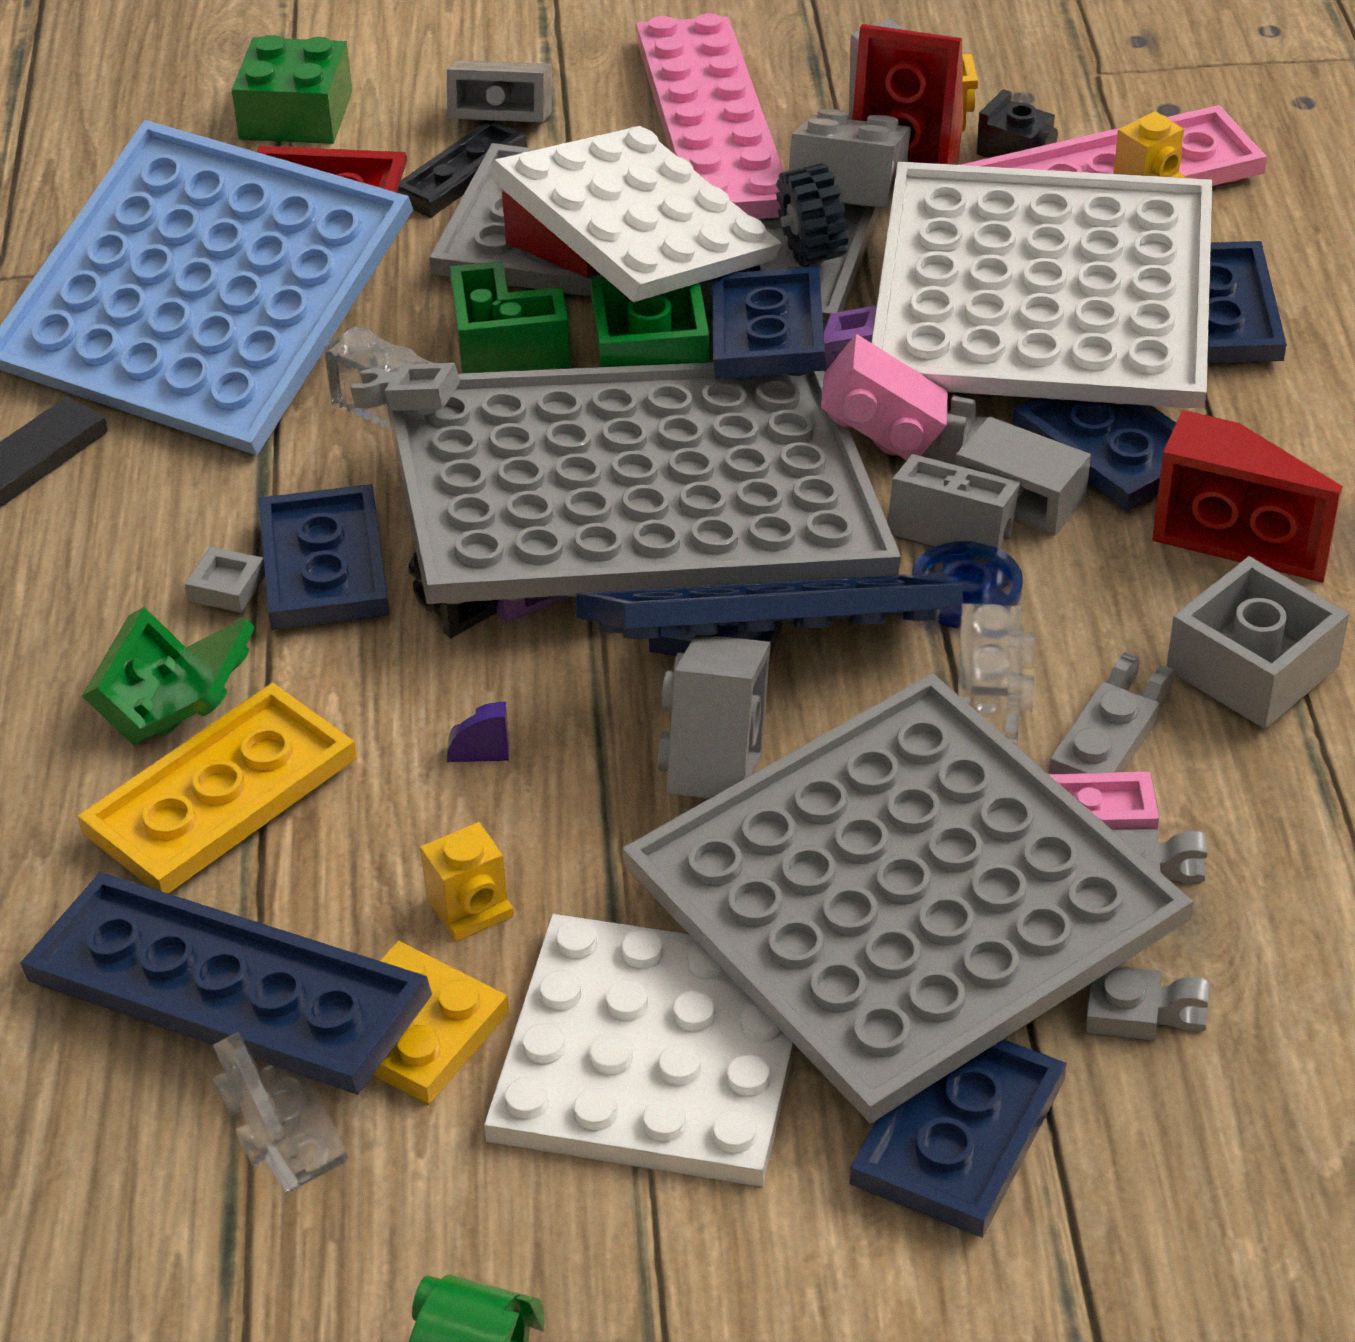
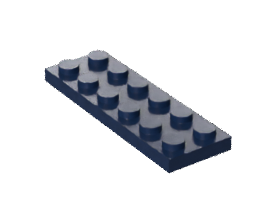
[576,574,963,639]
[20,872,432,1095]

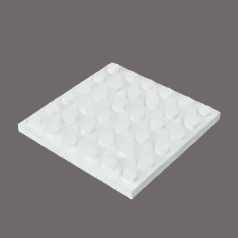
[872,162,1212,409]

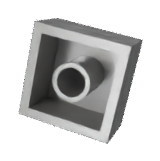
[788,109,911,208]
[1166,556,1349,729]
[658,635,770,798]

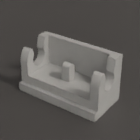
[887,454,1021,563]

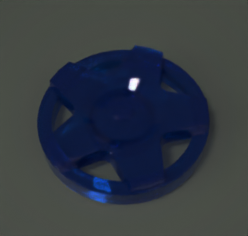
[912,541,1023,629]

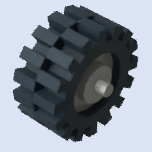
[776,163,849,266]

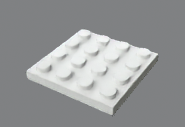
[489,126,782,302]
[484,914,796,1187]

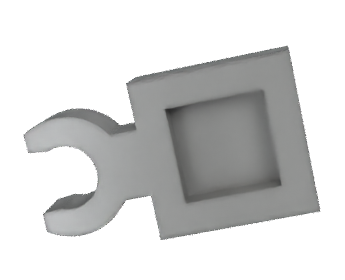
[350,363,460,415]

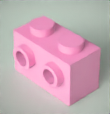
[821,334,948,460]

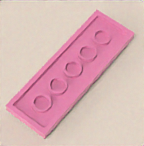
[961,105,1267,186]

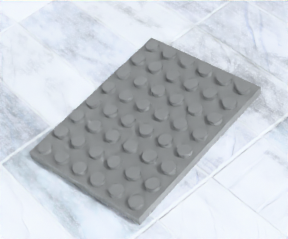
[386,362,901,604]

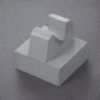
[923,396,987,465]

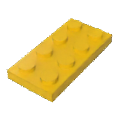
[78,682,357,894]

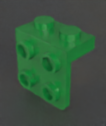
[82,607,255,745]

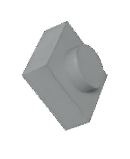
[185,546,265,613]

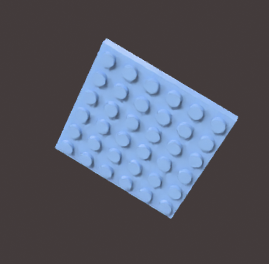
[0,120,413,456]

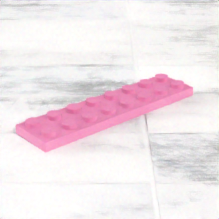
[636,13,784,219]

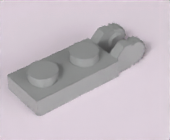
[1049,652,1175,774]

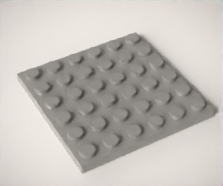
[622,673,1194,1124]

